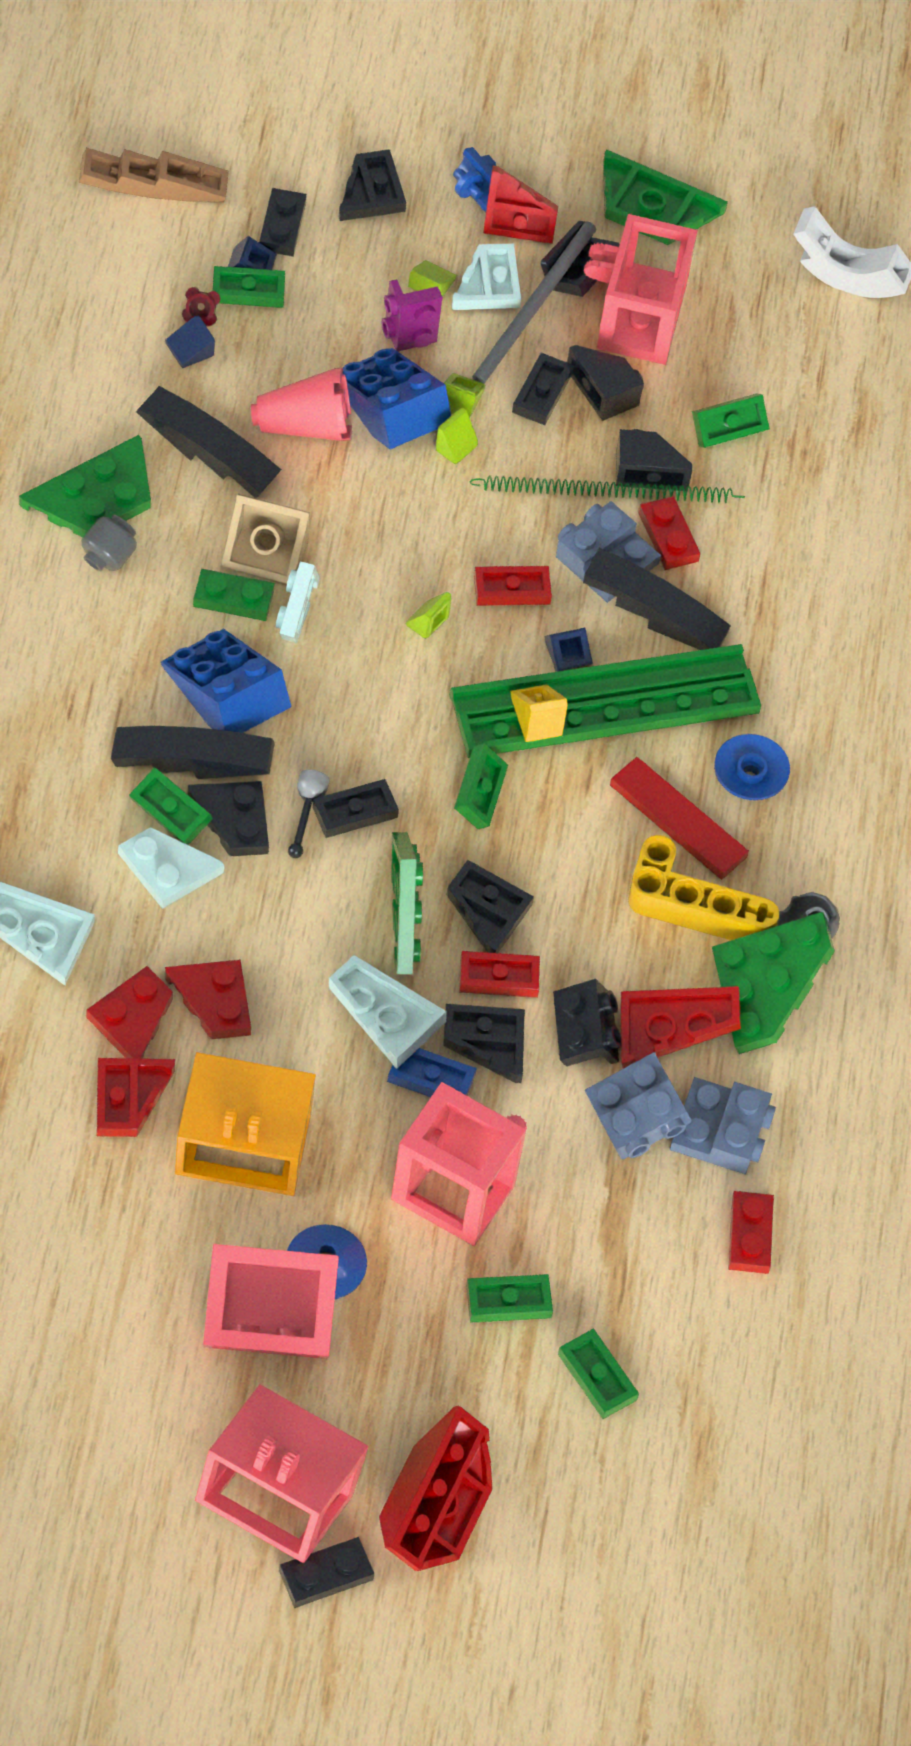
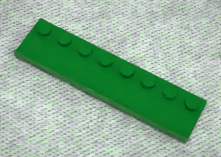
[449,644,761,758]

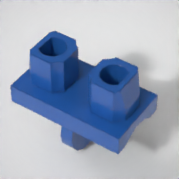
[453,147,496,213]

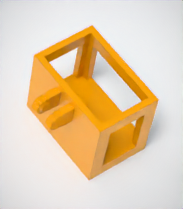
[175,1052,316,1196]

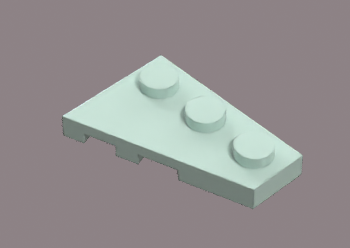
[0,882,95,985]
[329,955,447,1069]

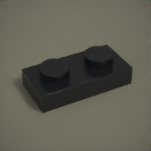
[259,188,307,257]
[512,353,574,425]
[313,779,399,838]
[279,1537,374,1608]

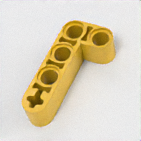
[628,835,779,940]

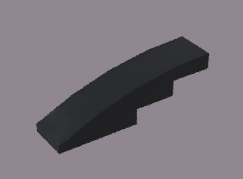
[136,386,282,498]
[583,547,731,650]
[111,726,275,779]

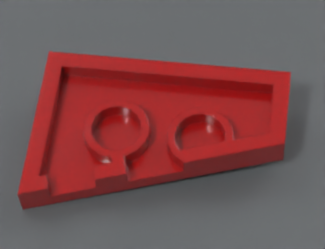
[621,986,741,1069]

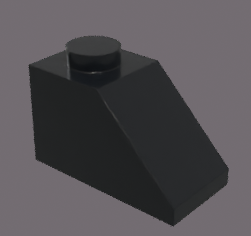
[567,345,644,421]
[616,429,692,492]

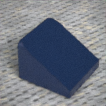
[228,236,277,270]
[165,315,215,368]
[544,628,593,672]

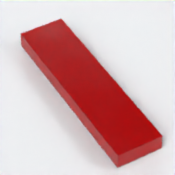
[610,757,749,880]

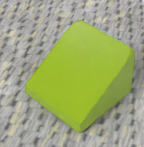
[408,260,457,297]
[444,373,485,418]
[436,407,478,464]
[406,592,452,639]

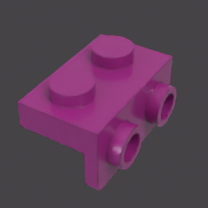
[381,279,443,352]

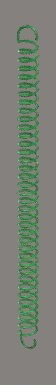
[470,475,745,504]

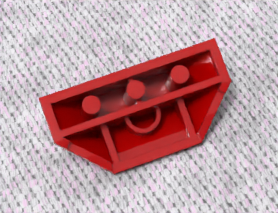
[379,1405,492,1571]

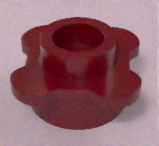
[182,287,221,326]

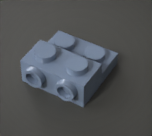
[556,501,661,603]
[585,1052,692,1160]
[670,1077,776,1175]

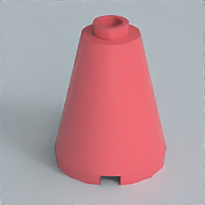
[251,367,352,441]

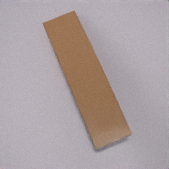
[79,147,229,202]

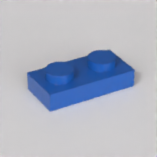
[387,1048,477,1097]

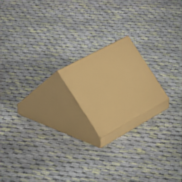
[221,494,310,584]

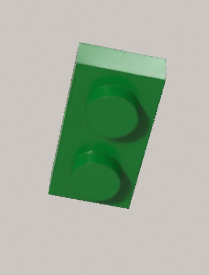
[212,266,285,308]
[692,393,770,448]
[193,568,275,621]
[454,743,508,829]
[129,767,213,845]
[466,1274,553,1323]
[558,1328,639,1419]

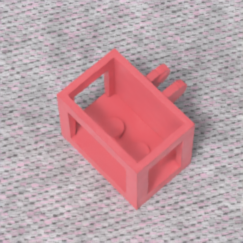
[584,214,698,365]
[391,1082,527,1246]
[203,1244,339,1359]
[195,1384,369,1563]

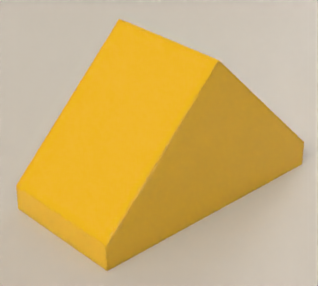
[510,685,568,742]

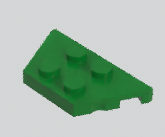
[603,150,728,245]
[19,435,151,538]

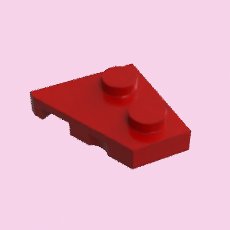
[483,165,558,244]
[165,959,251,1039]
[86,966,173,1058]
[97,1058,175,1137]

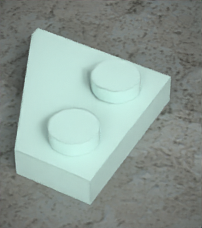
[452,243,521,310]
[276,561,320,643]
[118,827,224,909]

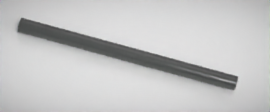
[472,221,597,384]

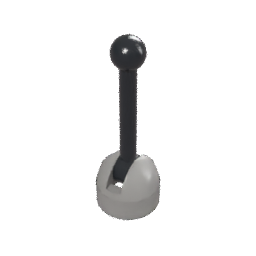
[288,770,330,858]

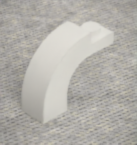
[793,206,911,298]

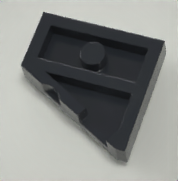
[339,149,406,221]
[188,781,269,856]
[447,860,534,953]
[443,1004,525,1083]

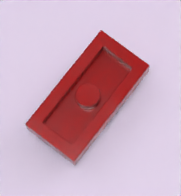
[638,496,701,570]
[474,566,552,606]
[459,951,540,998]
[728,1191,774,1274]

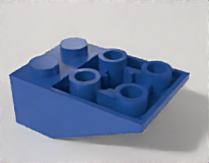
[342,348,451,449]
[161,628,292,733]

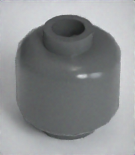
[81,515,137,572]

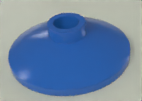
[714,734,790,800]
[287,1224,367,1299]

